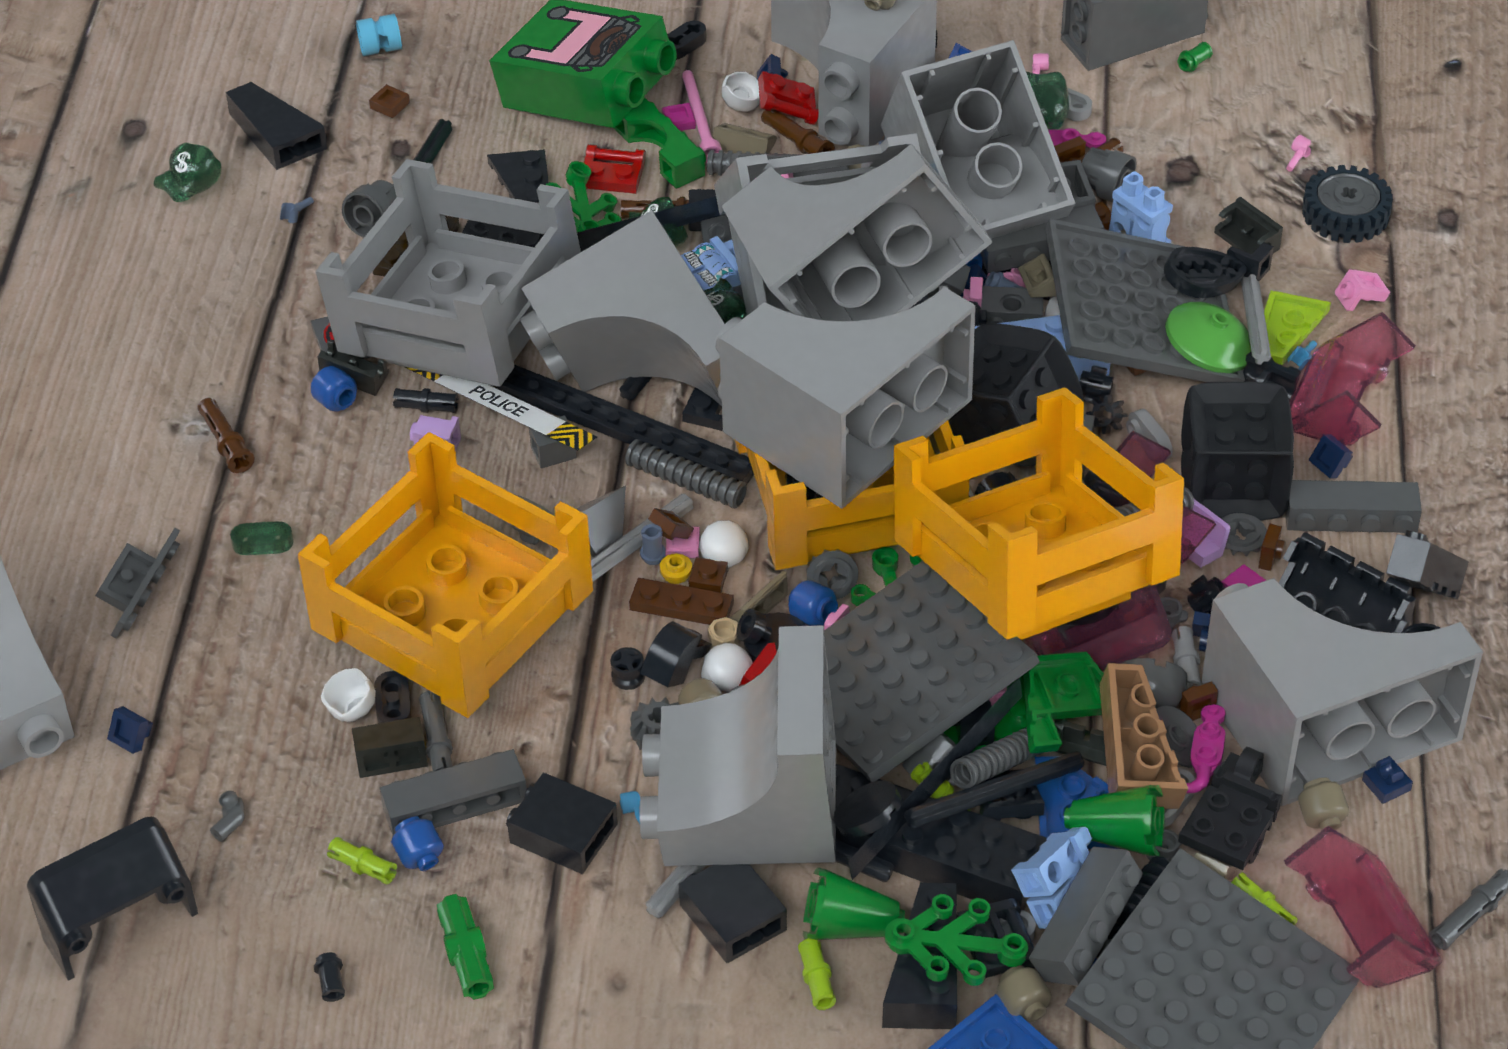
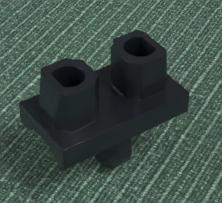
[1243,352,1301,402]

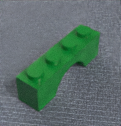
[614,97,706,189]

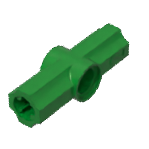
[436,894,494,1000]

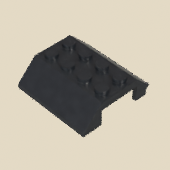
[1279,532,1416,633]

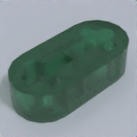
[230,521,294,555]

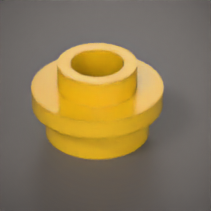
[660,553,692,584]

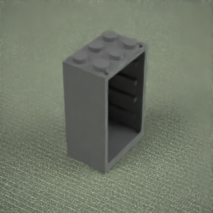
[1061,0,1208,71]

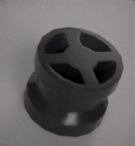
[610,647,645,690]

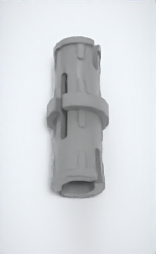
[1171,626,1202,691]

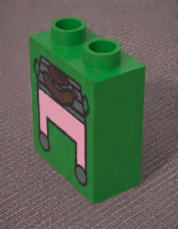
[489,0,677,128]

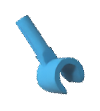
[1287,340,1317,371]
[620,791,640,824]

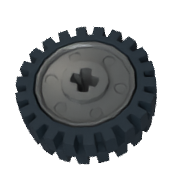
[1302,165,1393,243]

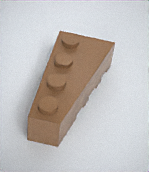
[1100,663,1188,809]

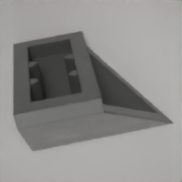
[577,485,626,557]

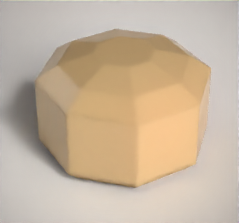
[708,617,740,647]

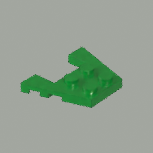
[1024,652,1104,754]

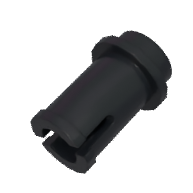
[314,952,345,1002]

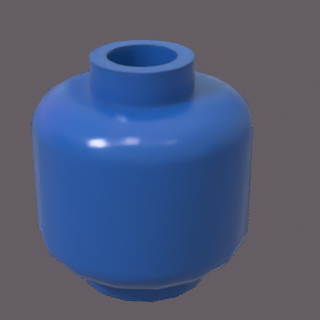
[311,366,357,412]
[788,580,838,626]
[391,816,444,871]

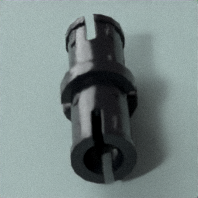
[393,388,459,413]

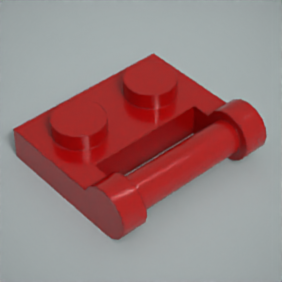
[758,71,819,125]
[584,144,646,194]

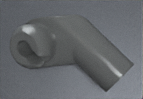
[210,791,245,842]

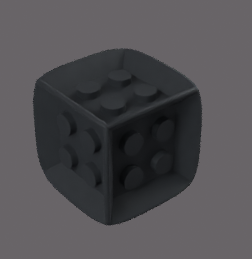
[948,323,1083,466]
[1181,382,1294,521]

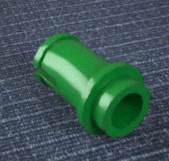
[1177,42,1213,72]

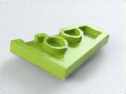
[1264,290,1331,365]

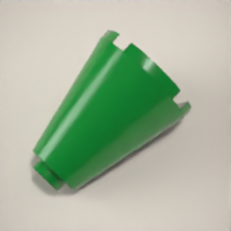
[1064,785,1165,856]
[803,867,905,940]

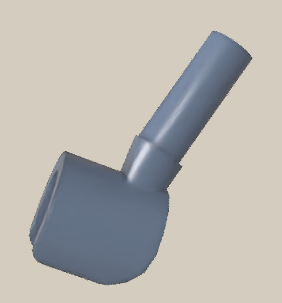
[280,197,314,223]

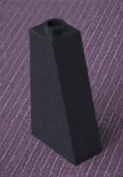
[226,82,328,170]

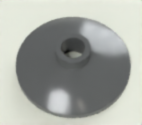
[1156,705,1197,768]

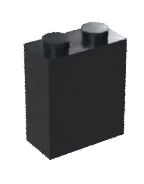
[506,772,618,875]
[679,864,787,963]

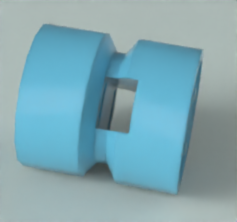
[356,14,402,56]

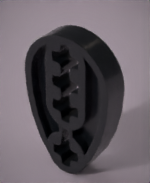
[1164,247,1247,298]

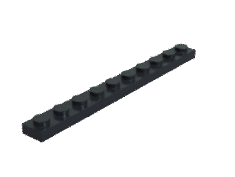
[490,364,754,485]

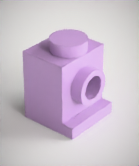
[410,415,461,452]

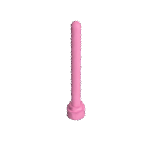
[682,70,722,164]

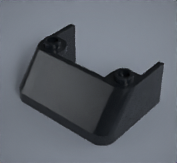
[27,817,198,981]

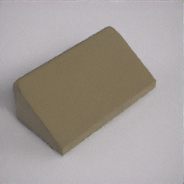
[713,123,777,154]
[1018,254,1057,297]
[730,570,788,623]

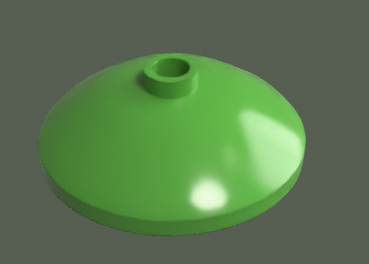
[1165,302,1251,373]

